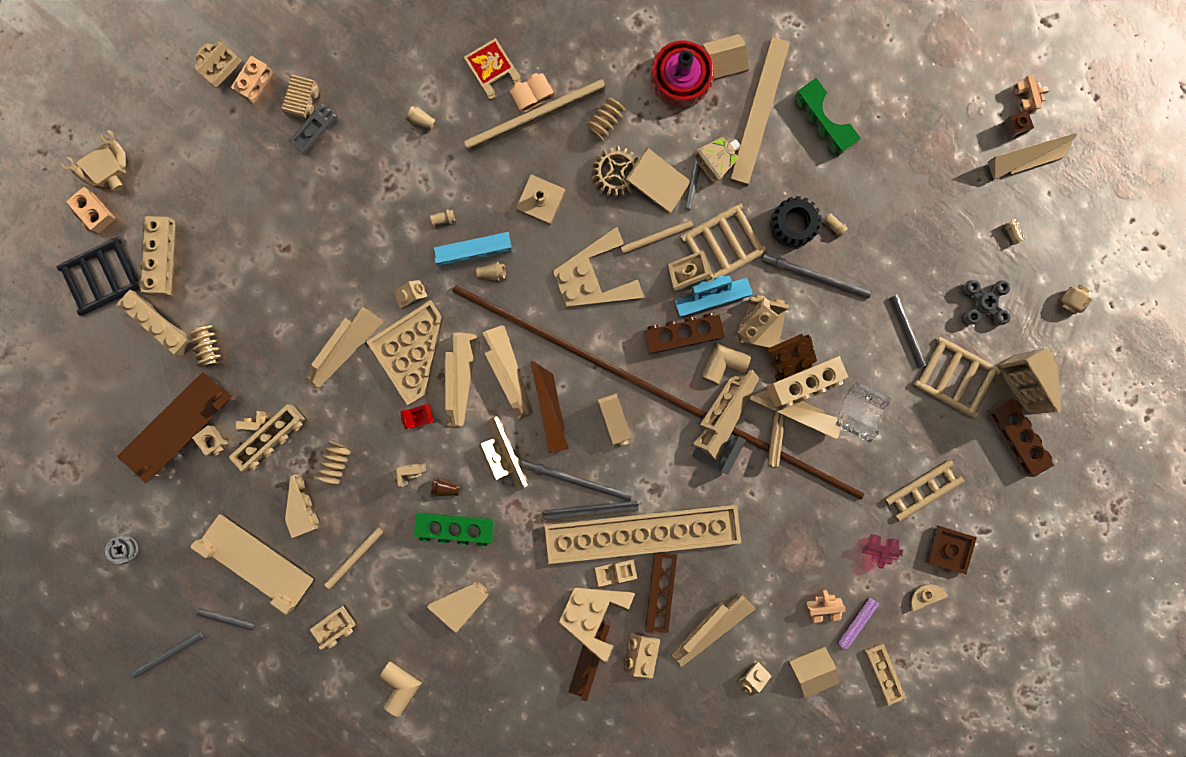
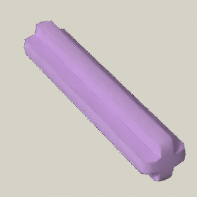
[838,598,879,650]

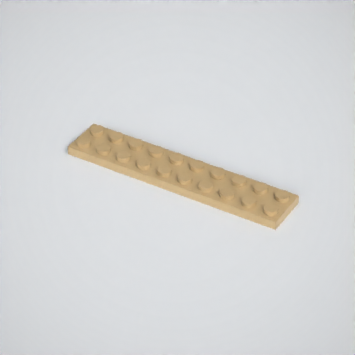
[545,504,741,564]

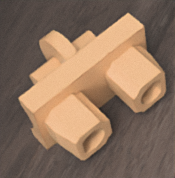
[1014,74,1049,114]
[806,590,846,623]

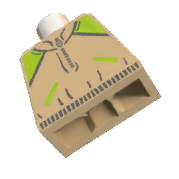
[692,137,740,184]

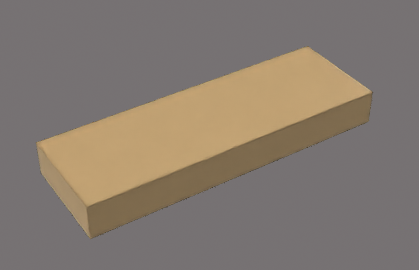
[864,643,906,706]

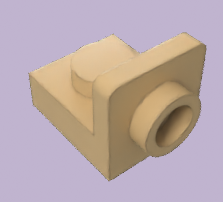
[236,411,268,431]

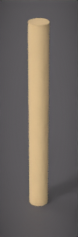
[620,220,693,254]
[324,528,383,589]

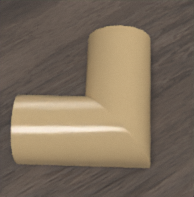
[701,342,751,385]
[378,661,422,717]

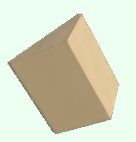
[702,34,749,80]
[668,250,714,292]
[789,646,840,698]

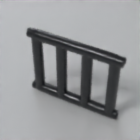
[56,236,140,316]

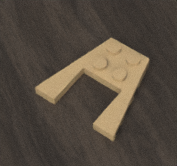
[553,227,644,307]

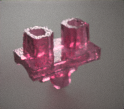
[863,535,903,569]

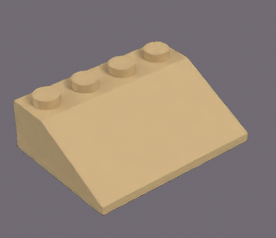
[997,347,1062,415]

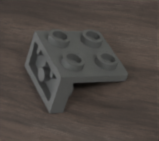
[692,434,746,475]

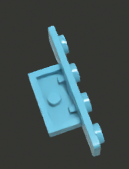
[675,275,753,317]

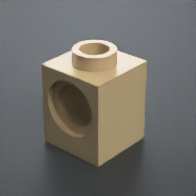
[192,426,227,457]

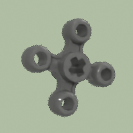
[963,280,1011,325]

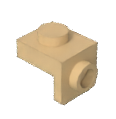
[393,280,427,309]
[737,662,771,696]

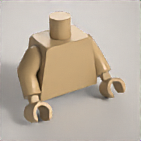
[61,130,126,192]

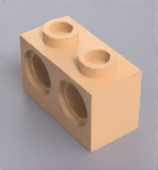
[231,56,273,104]
[66,187,116,234]

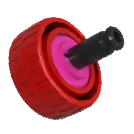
[650,40,714,108]

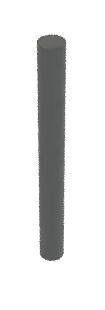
[891,295,927,368]
[131,631,204,678]

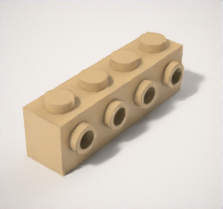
[139,216,175,295]
[229,404,306,472]

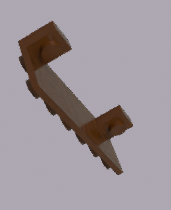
[117,372,232,483]

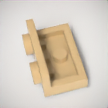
[310,606,356,651]
[624,633,660,678]

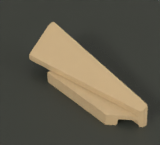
[988,132,1077,180]
[306,307,383,388]
[483,325,533,420]
[445,333,477,427]
[693,370,759,460]
[749,389,843,439]
[670,593,755,666]

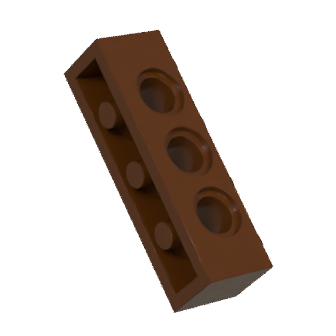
[644,313,725,355]
[987,398,1054,477]

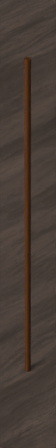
[452,285,864,500]

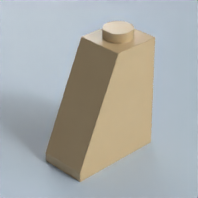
[598,393,631,447]
[427,582,489,633]

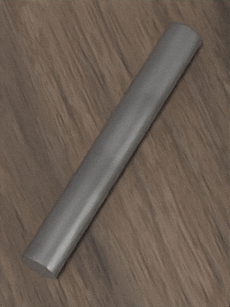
[685,159,700,210]
[197,608,255,631]

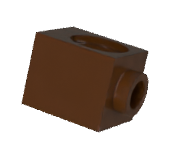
[1002,110,1034,140]

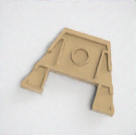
[559,588,635,664]

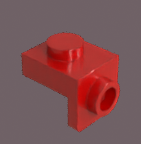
[400,404,434,430]

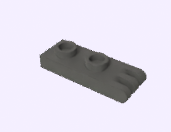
[289,104,337,155]

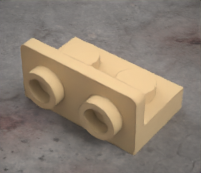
[738,297,778,344]
[394,463,426,487]

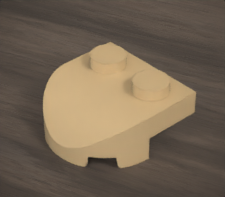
[194,41,242,88]

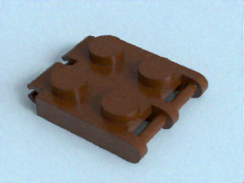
[768,334,817,381]

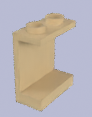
[740,295,789,350]

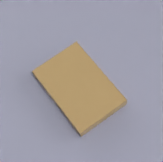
[626,148,691,213]

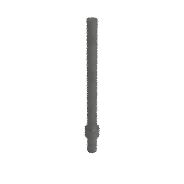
[761,254,872,298]
[520,460,632,501]

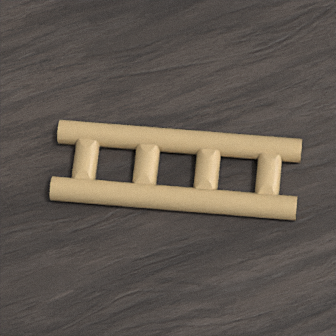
[885,459,965,522]

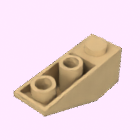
[285,475,319,538]

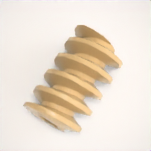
[587,98,626,142]
[189,325,222,368]
[315,441,351,484]

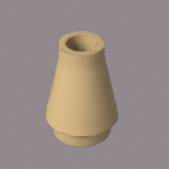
[406,106,435,130]
[476,262,506,281]

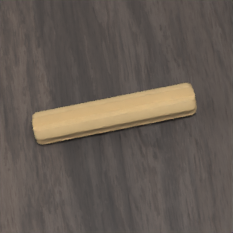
[767,412,785,468]

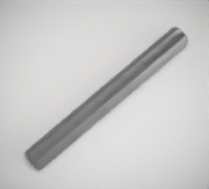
[544,501,639,521]

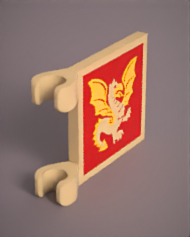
[464,38,521,100]

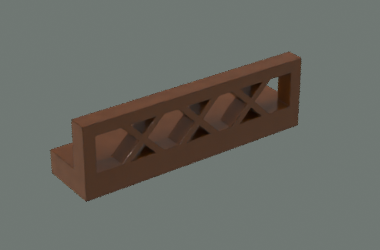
[645,552,677,633]
[568,620,610,702]

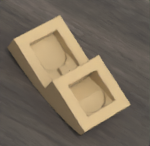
[593,559,637,587]

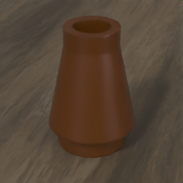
[431,477,460,496]

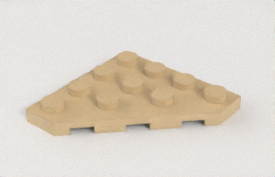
[366,300,442,406]

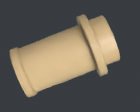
[430,209,456,227]
[823,214,848,237]
[1004,219,1025,245]

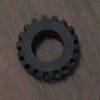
[770,196,822,248]

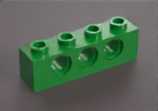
[414,512,495,547]

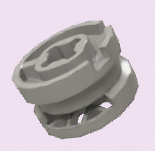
[105,536,138,564]

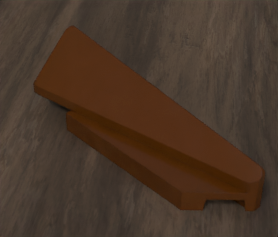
[531,361,569,453]

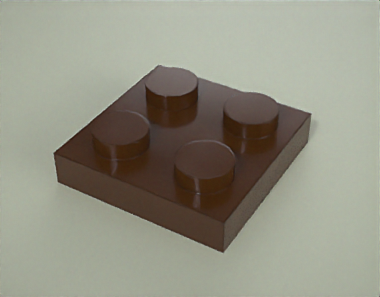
[927,525,977,574]

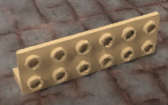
[190,514,314,615]

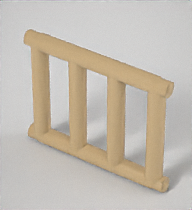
[680,203,768,282]
[914,337,1001,419]

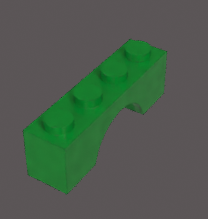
[794,78,861,156]

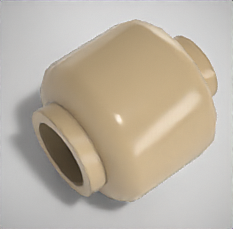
[1061,285,1092,315]

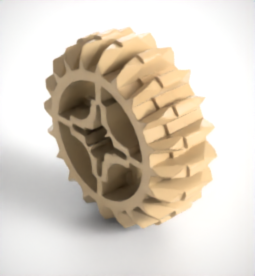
[591,146,639,198]

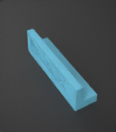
[434,232,513,267]

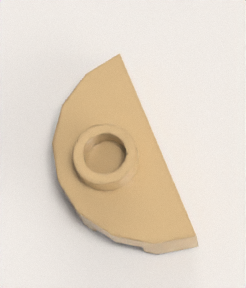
[910,584,949,611]

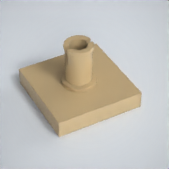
[516,175,566,225]

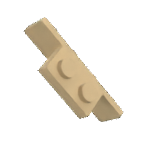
[478,416,527,491]

